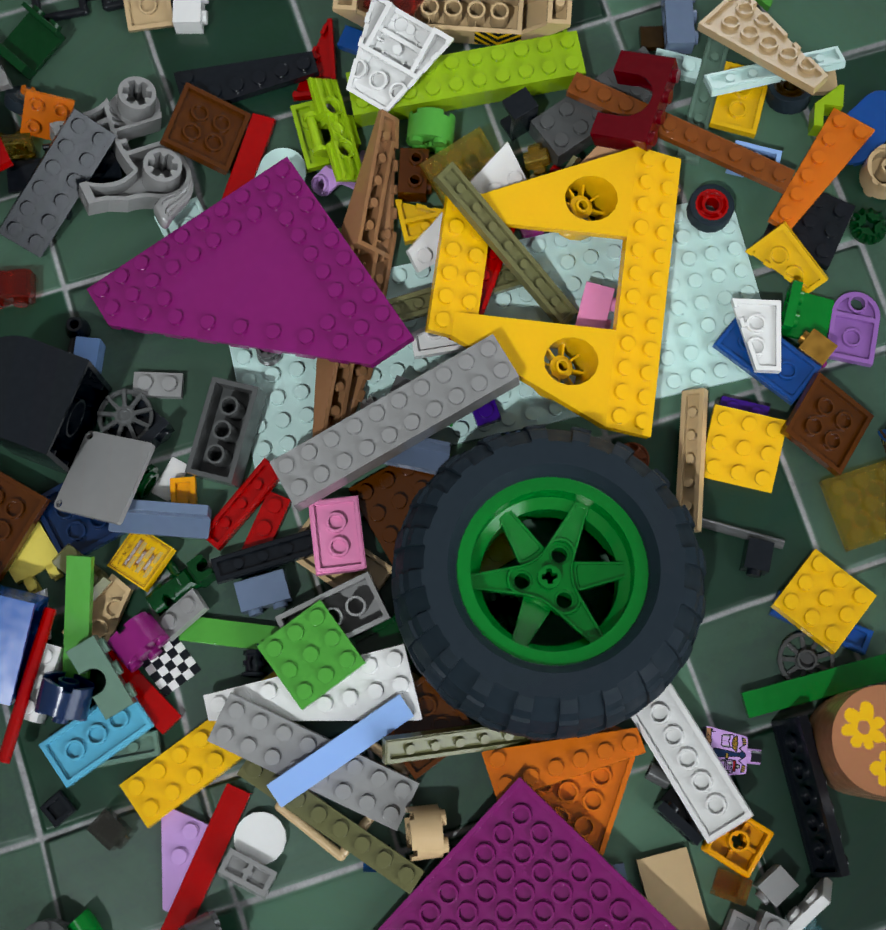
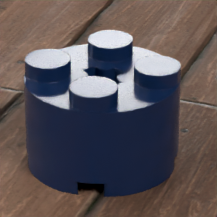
[34,671,95,724]

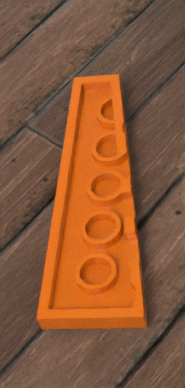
[767,108,875,229]
[481,727,646,801]

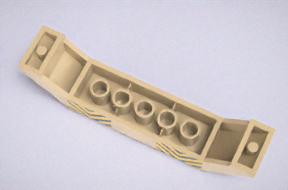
[332,0,572,45]

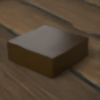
[639,26,664,51]

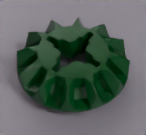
[849,207,886,245]
[133,464,159,500]

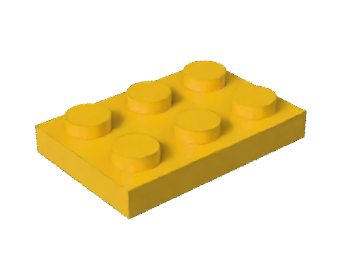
[709,61,768,139]

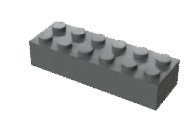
[529,46,652,167]

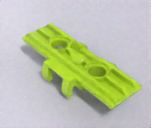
[302,77,362,182]

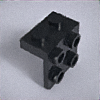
[107,399,175,449]

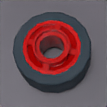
[686,184,735,233]

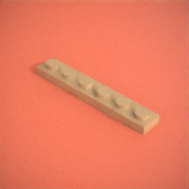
[676,388,708,533]

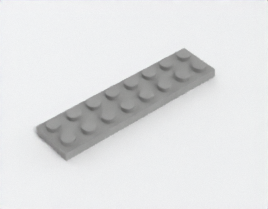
[207,692,420,831]

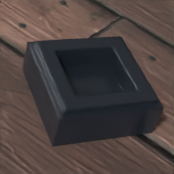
[39,790,78,828]

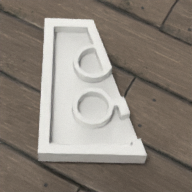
[730,298,781,374]
[411,326,466,359]

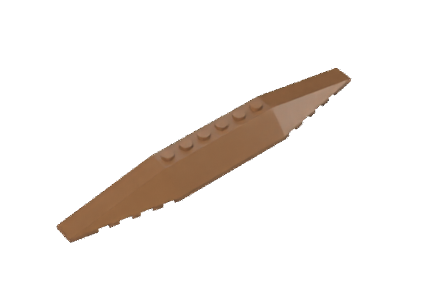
[312,109,399,437]

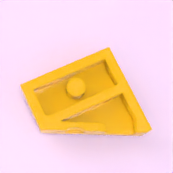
[395,199,443,245]

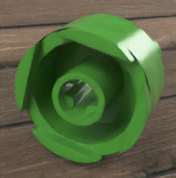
[406,107,456,156]

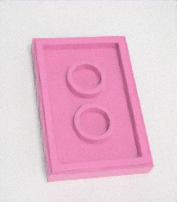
[308,495,367,576]

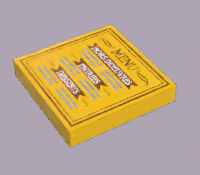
[107,533,177,593]

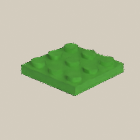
[257,600,366,710]

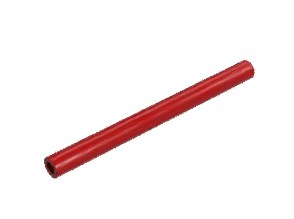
[0,607,57,764]

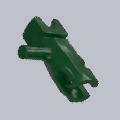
[145,554,216,616]

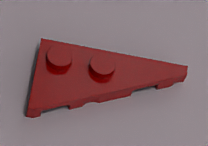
[292,18,337,101]

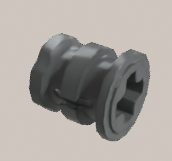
[256,349,281,366]

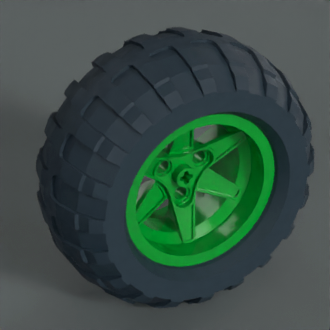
[391,425,707,740]

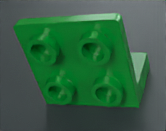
[781,280,834,340]

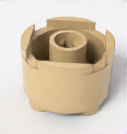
[859,144,886,200]
[404,804,449,861]

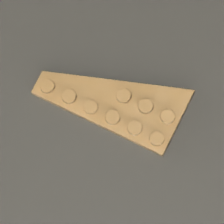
[697,0,828,95]

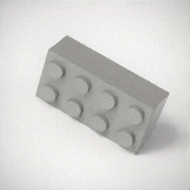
[275,571,392,639]

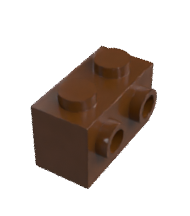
[398,148,433,203]

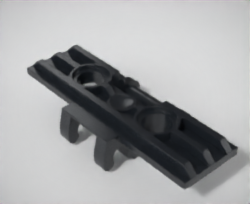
[7,143,123,194]

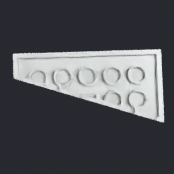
[406,142,527,273]

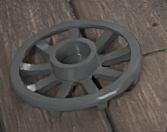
[97,388,154,440]
[776,632,835,680]

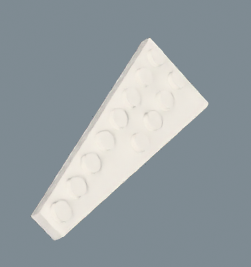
[203,644,423,721]

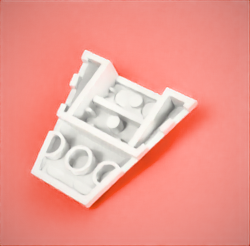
[346,0,455,112]

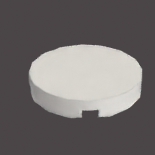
[234,812,287,865]

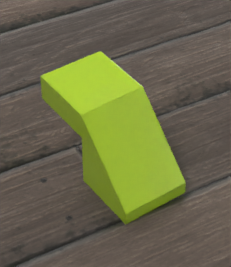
[808,84,844,136]

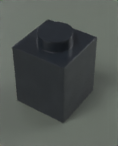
[739,537,775,578]

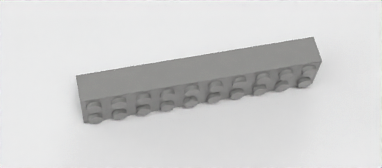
[269,334,520,512]

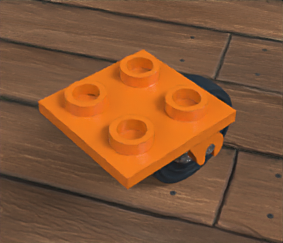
[4,85,75,141]

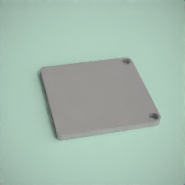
[54,431,155,525]

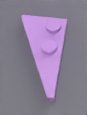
[161,809,208,912]

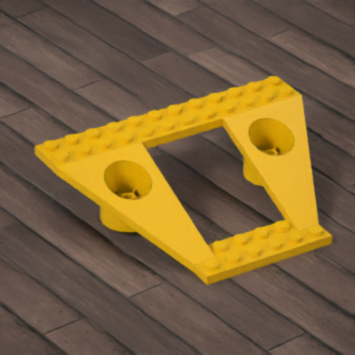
[425,147,681,439]

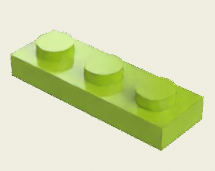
[290,100,330,173]

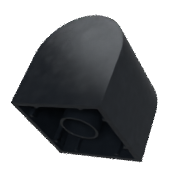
[0,335,112,475]

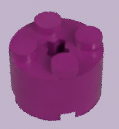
[108,612,170,672]

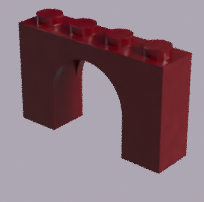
[590,50,681,152]

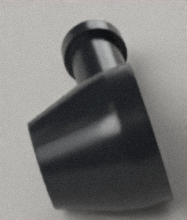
[65,317,91,354]

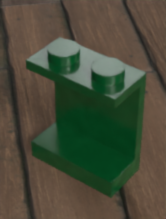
[0,2,66,80]

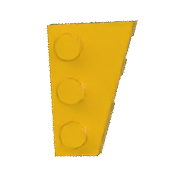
[745,221,829,293]

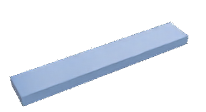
[266,694,414,808]

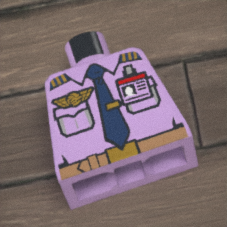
[702,726,762,775]

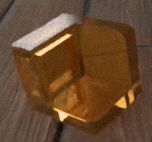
[710,869,753,906]

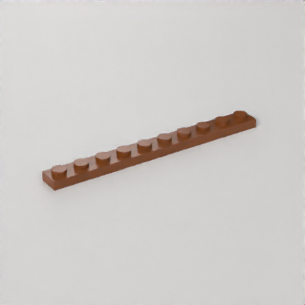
[566,72,795,195]

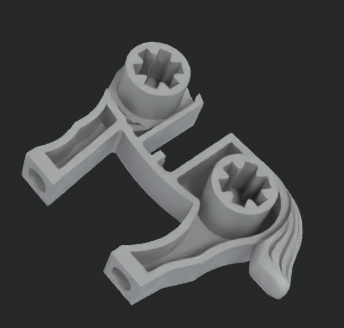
[49,76,194,229]

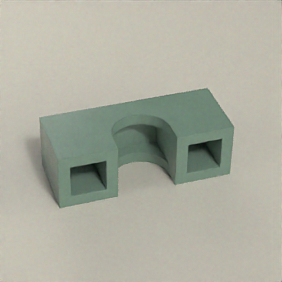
[66,635,137,720]

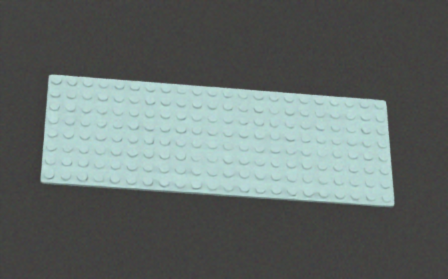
[229,203,761,485]

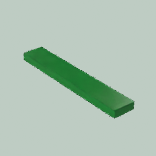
[740,653,886,718]

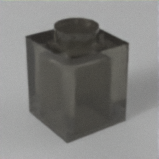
[87,808,133,851]

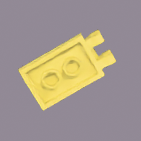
[8,520,64,593]

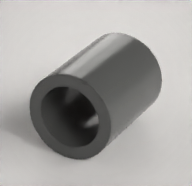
[644,762,670,789]

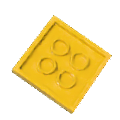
[704,404,787,493]
[770,549,877,655]

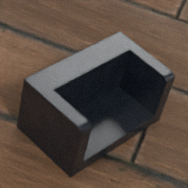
[500,87,538,141]

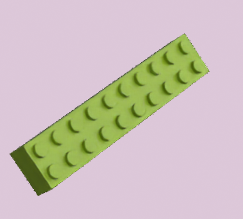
[346,30,586,128]

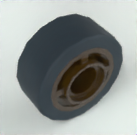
[766,80,812,115]

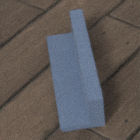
[383,438,451,475]
[108,499,212,539]

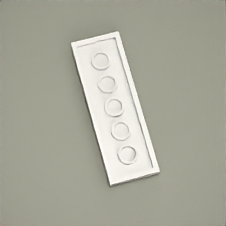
[631,683,754,844]

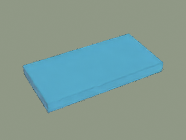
[39,696,155,788]

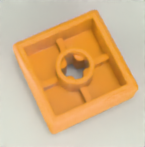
[701,818,774,878]

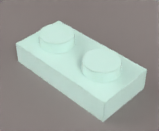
[655,48,702,84]

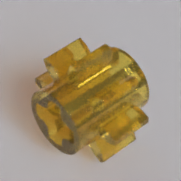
[523,143,550,174]

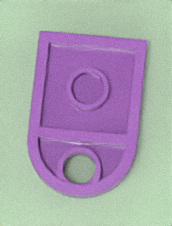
[827,292,880,367]

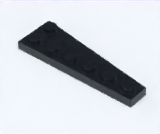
[174,51,320,104]

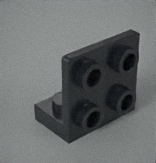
[652,786,704,846]

